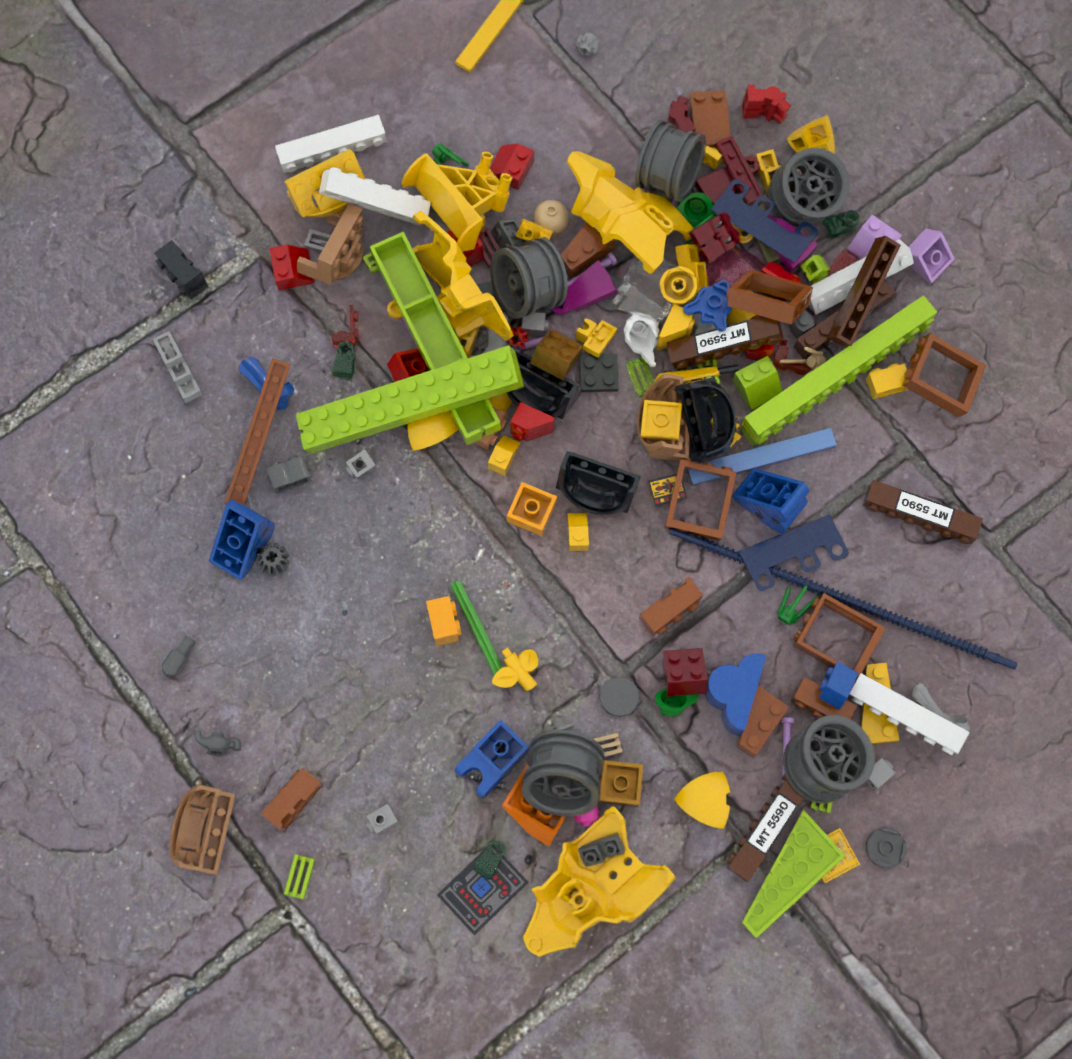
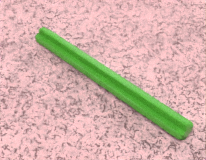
[450,581,503,675]

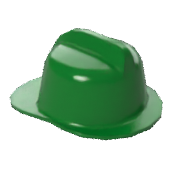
[676,192,713,228]
[655,688,699,717]

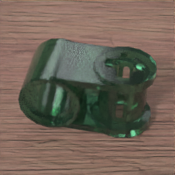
[822,210,860,239]
[333,341,356,379]
[472,840,505,880]

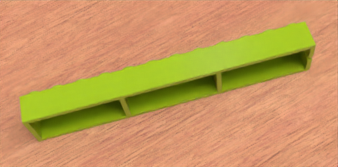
[370,232,501,445]
[740,295,938,447]
[296,345,524,454]

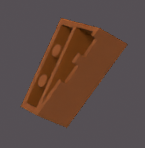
[561,222,616,279]
[639,577,703,636]
[736,685,790,758]
[260,768,323,832]

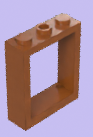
[726,269,813,325]
[902,333,986,417]
[664,458,737,541]
[793,593,886,681]

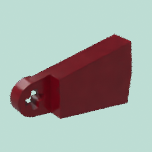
[695,156,759,205]

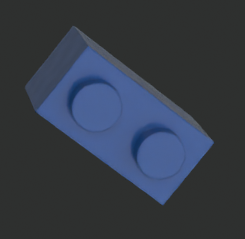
[818,661,858,710]

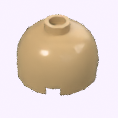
[533,200,569,237]

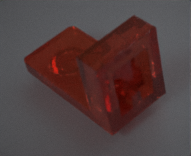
[826,249,861,278]
[332,305,359,348]
[773,339,810,375]

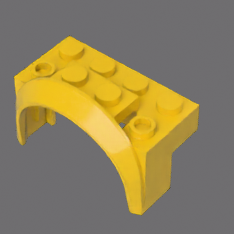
[284,149,365,218]

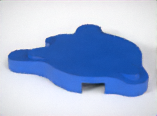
[683,280,732,332]

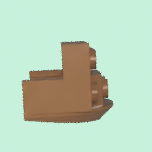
[297,203,364,285]
[637,374,689,462]
[169,785,235,875]

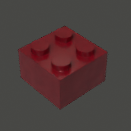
[662,648,708,696]

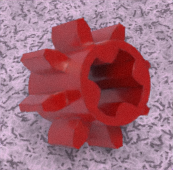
[507,326,530,349]

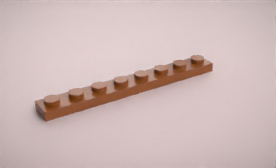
[224,358,291,505]

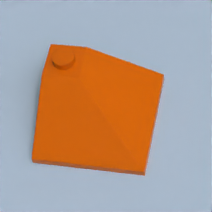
[501,763,566,847]

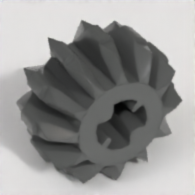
[257,543,290,575]

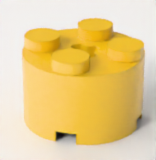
[660,266,699,307]

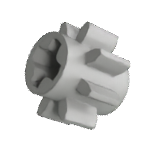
[576,33,599,56]

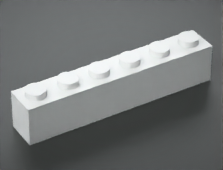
[275,115,387,173]
[319,167,431,226]
[808,239,914,315]
[850,674,970,755]

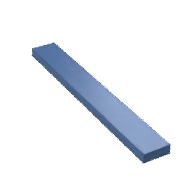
[687,428,837,486]

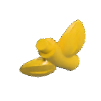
[492,647,538,692]

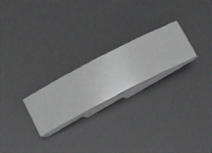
[153,331,202,403]

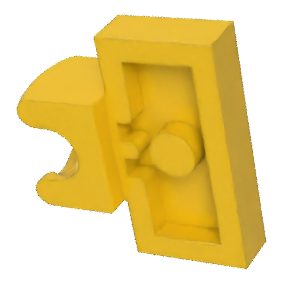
[575,318,618,358]

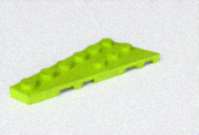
[742,810,846,938]

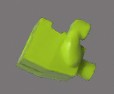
[801,255,831,284]

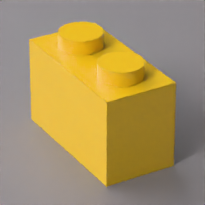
[866,363,908,399]

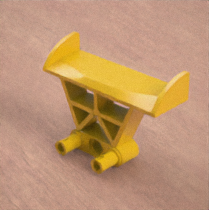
[401,152,512,252]

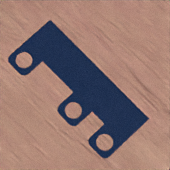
[711,179,818,262]
[739,514,849,591]

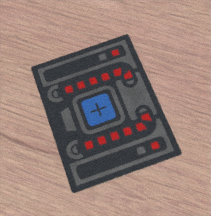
[438,843,528,935]

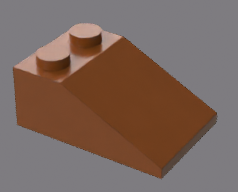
[688,90,730,147]

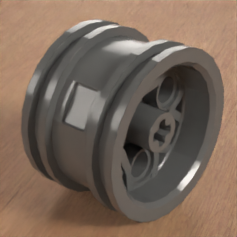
[635,120,706,202]
[768,148,850,227]
[490,238,568,319]
[783,715,875,803]
[522,730,605,816]

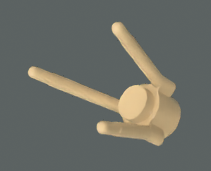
[780,347,826,376]

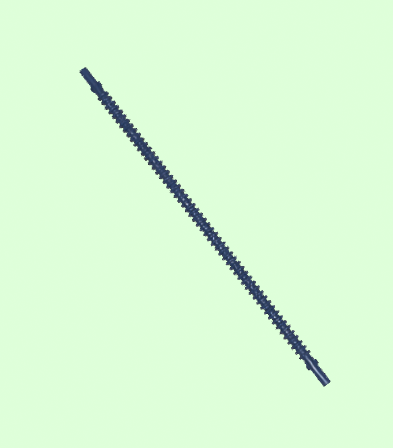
[669,528,1018,670]

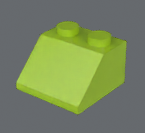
[732,356,783,411]

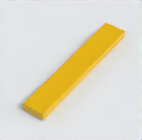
[455,0,524,73]

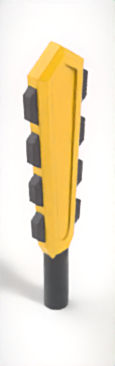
[654,364,739,383]

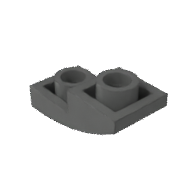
[578,833,625,867]

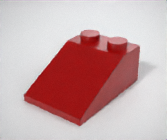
[387,348,429,382]

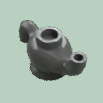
[194,731,241,756]

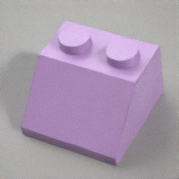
[847,215,902,260]
[908,229,955,283]

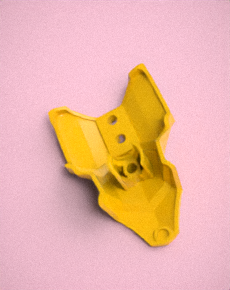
[567,151,694,274]
[412,210,513,341]
[523,806,676,957]

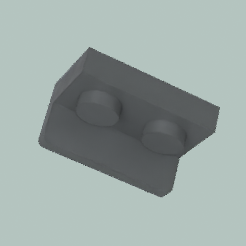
[491,218,527,248]

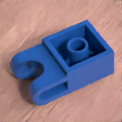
[455,720,529,798]

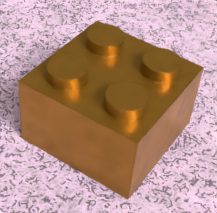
[530,329,583,380]
[599,760,643,807]

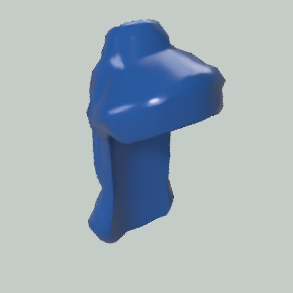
[239,357,294,410]

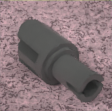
[162,636,196,678]

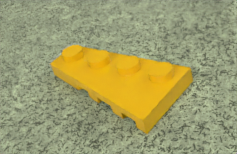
[860,663,899,744]

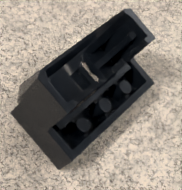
[506,347,583,419]
[675,377,736,461]
[556,451,641,515]

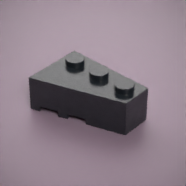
[154,240,208,300]

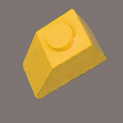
[488,435,521,476]
[567,513,589,551]

